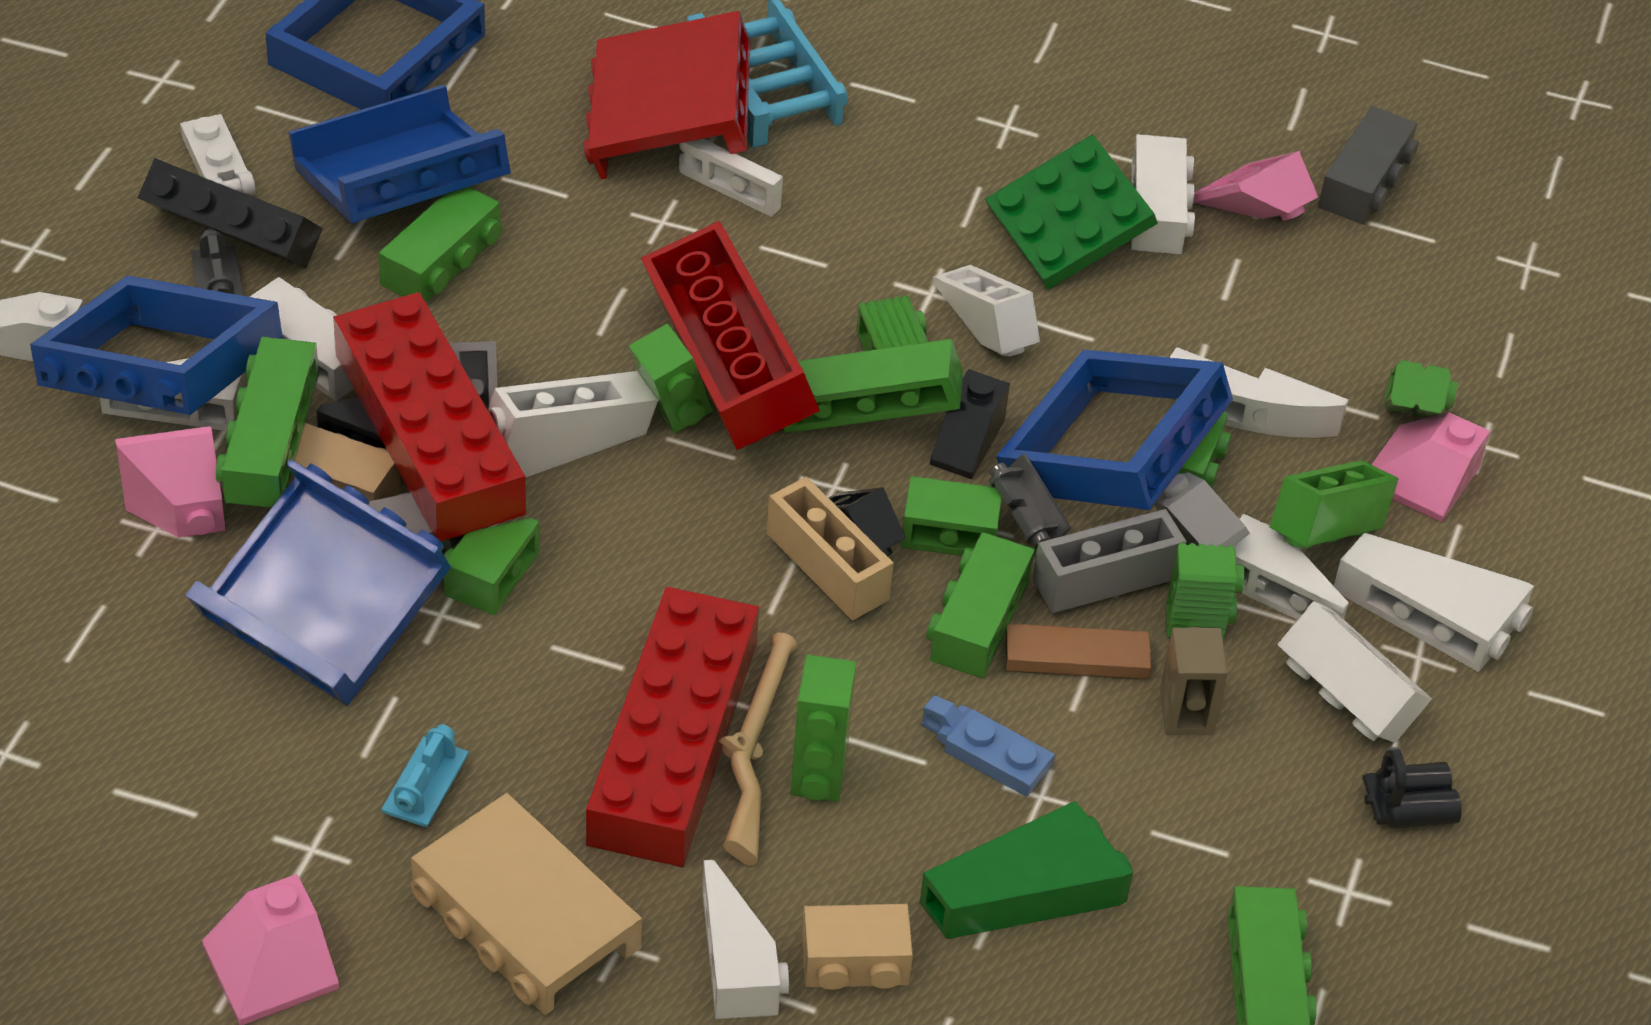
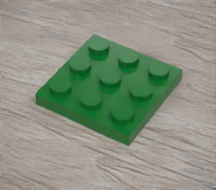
[985,134,1158,290]

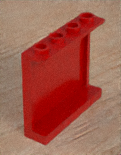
[584,11,751,180]

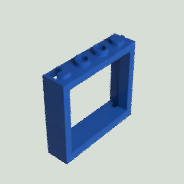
[265,0,485,110]
[30,275,283,415]
[996,350,1233,510]

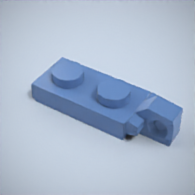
[921,695,1055,797]

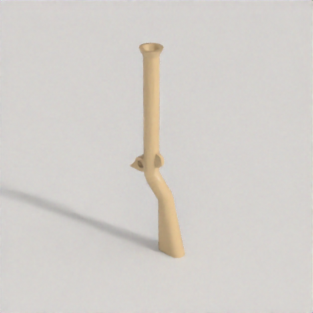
[719,633,798,866]

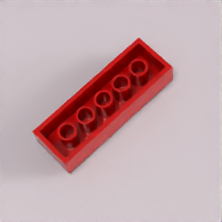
[641,221,820,450]
[333,292,526,542]
[586,586,759,868]

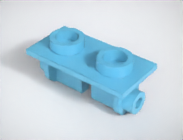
[381,724,469,828]

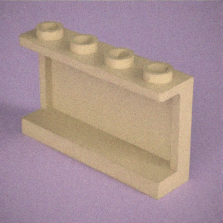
[410,793,642,1016]

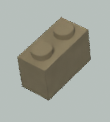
[1160,627,1228,735]

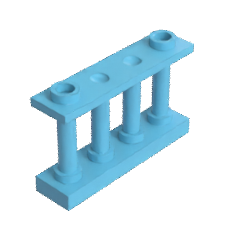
[687,0,848,148]

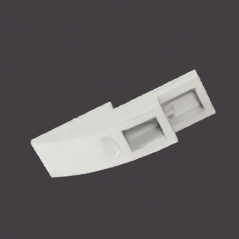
[1170,347,1348,438]

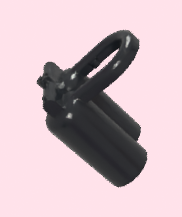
[1362,747,1462,829]

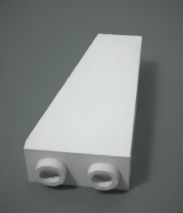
[487,371,658,478]
[1334,533,1534,672]

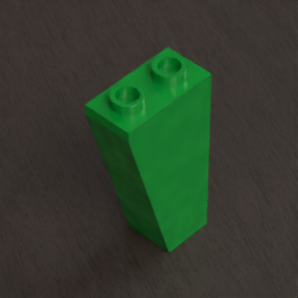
[919,801,1133,939]

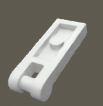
[180,114,256,197]
[679,138,783,217]

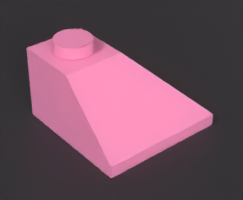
[1193,151,1318,221]
[1371,412,1490,522]
[115,426,226,538]
[202,874,340,1025]

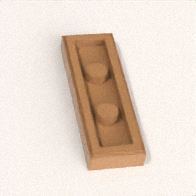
[1005,623,1151,679]

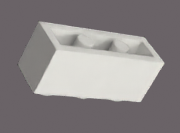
[1131,134,1195,254]
[250,277,354,401]
[1277,601,1432,743]

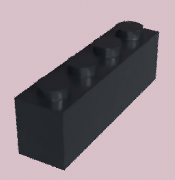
[138,158,323,268]

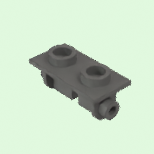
[191,228,244,296]
[989,453,1071,551]

